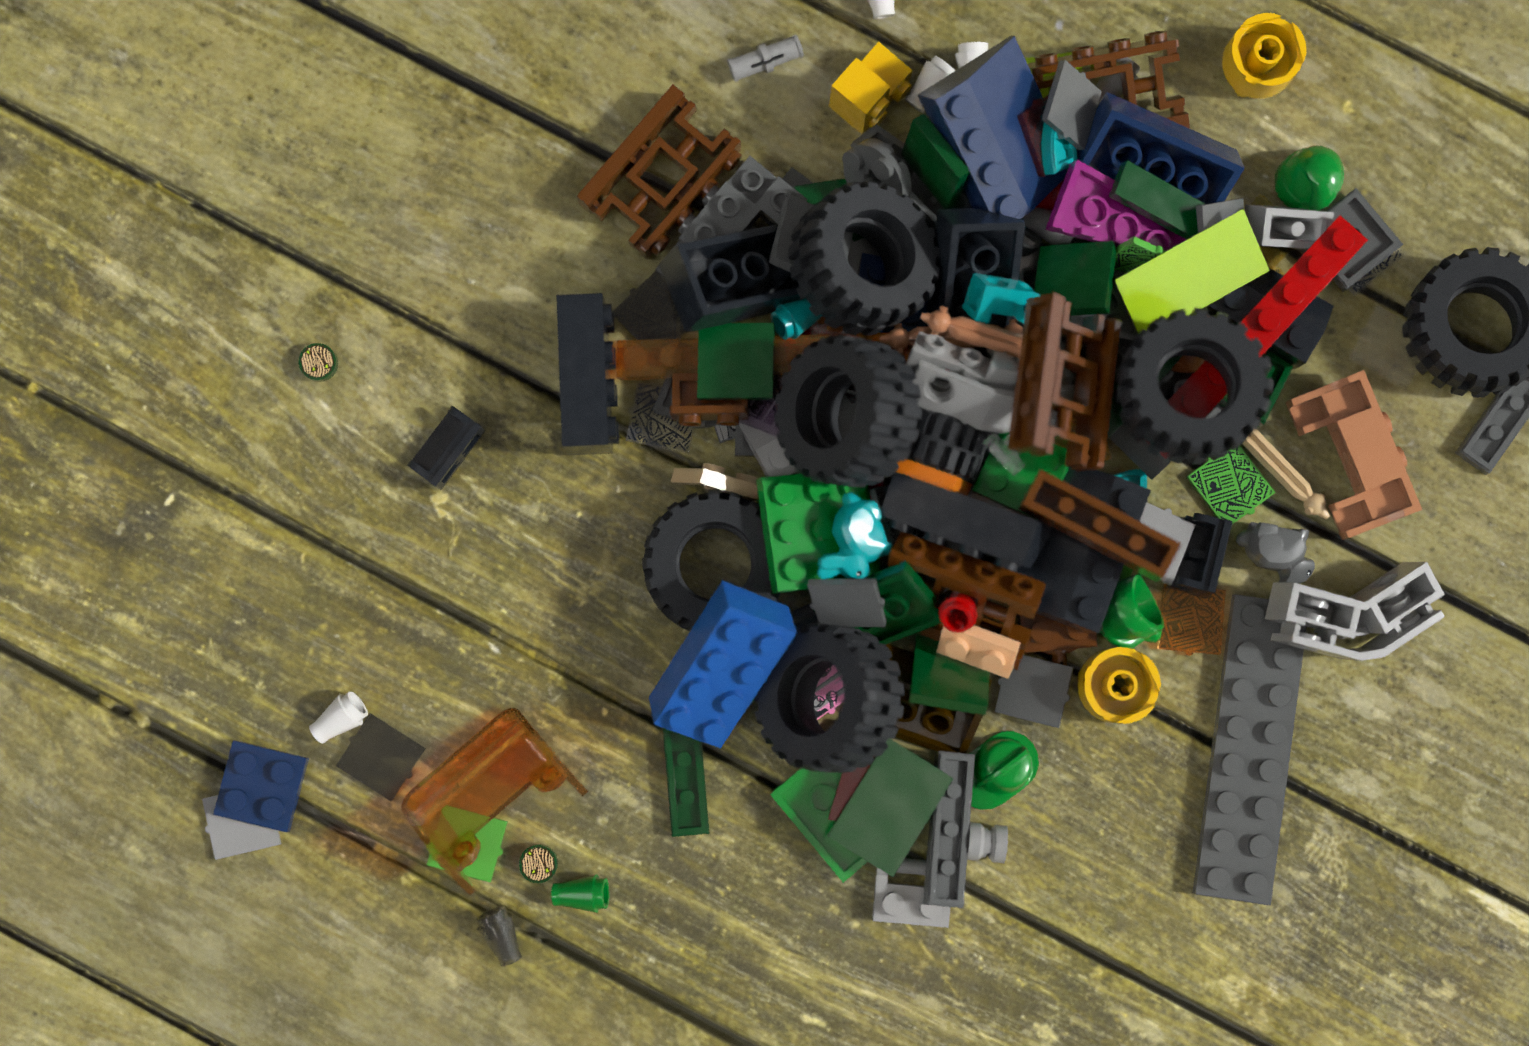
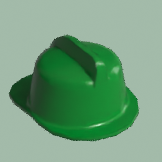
[969,731,1039,810]

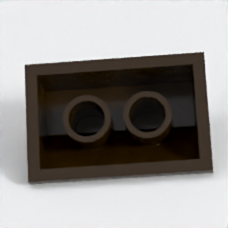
[886,644,992,754]

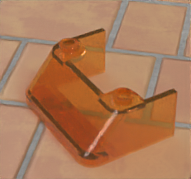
[401,708,588,895]

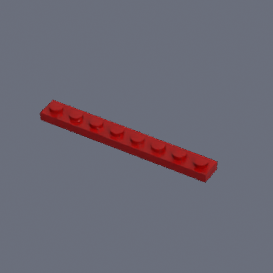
[1146,215,1368,459]

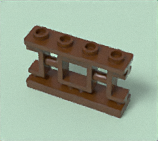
[1028,31,1190,128]
[577,84,742,260]
[1007,293,1121,472]
[888,532,1046,670]

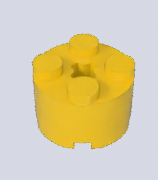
[1222,13,1307,99]
[1077,647,1161,724]

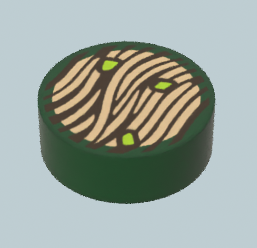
[298,343,338,382]
[519,844,558,883]

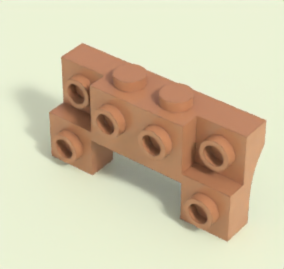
[1285,370,1422,540]

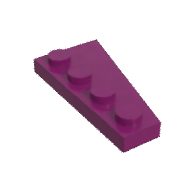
[1045,160,1186,251]

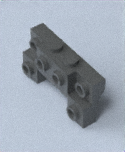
[655,156,808,280]

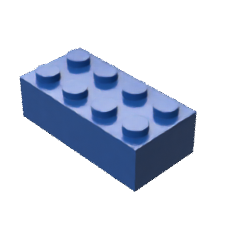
[649,581,796,748]

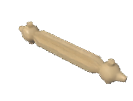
[1242,429,1330,519]

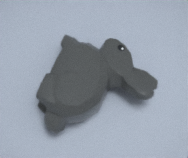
[1236,522,1315,584]

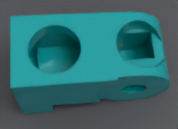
[962,273,1040,323]

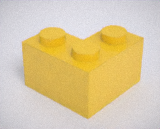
[829,42,912,134]

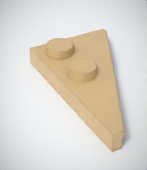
[671,463,759,504]

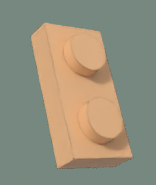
[936,625,1021,679]

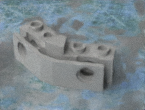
[906,331,1075,433]
[1265,562,1445,661]

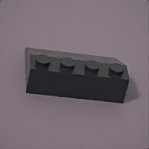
[993,467,1151,633]

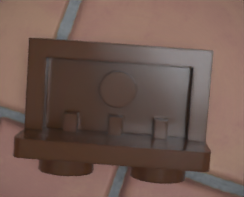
[670,373,749,427]

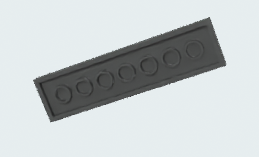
[1192,594,1307,906]

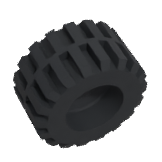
[906,406,990,481]

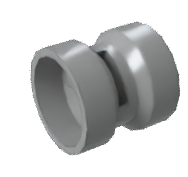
[967,822,1008,863]

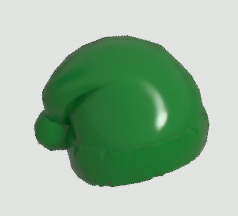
[1274,145,1344,211]
[1100,575,1164,649]

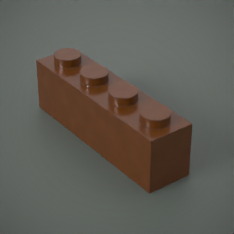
[1018,470,1181,582]

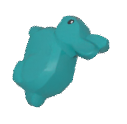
[817,492,893,579]

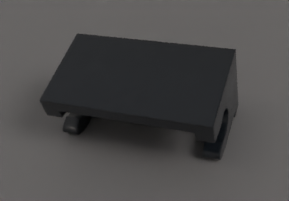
[407,405,486,490]
[1166,513,1233,599]

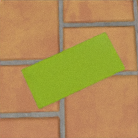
[1115,209,1269,334]

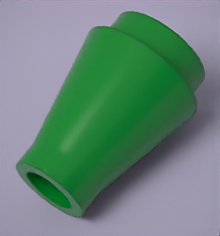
[551,874,610,913]

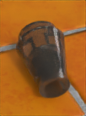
[477,906,522,967]

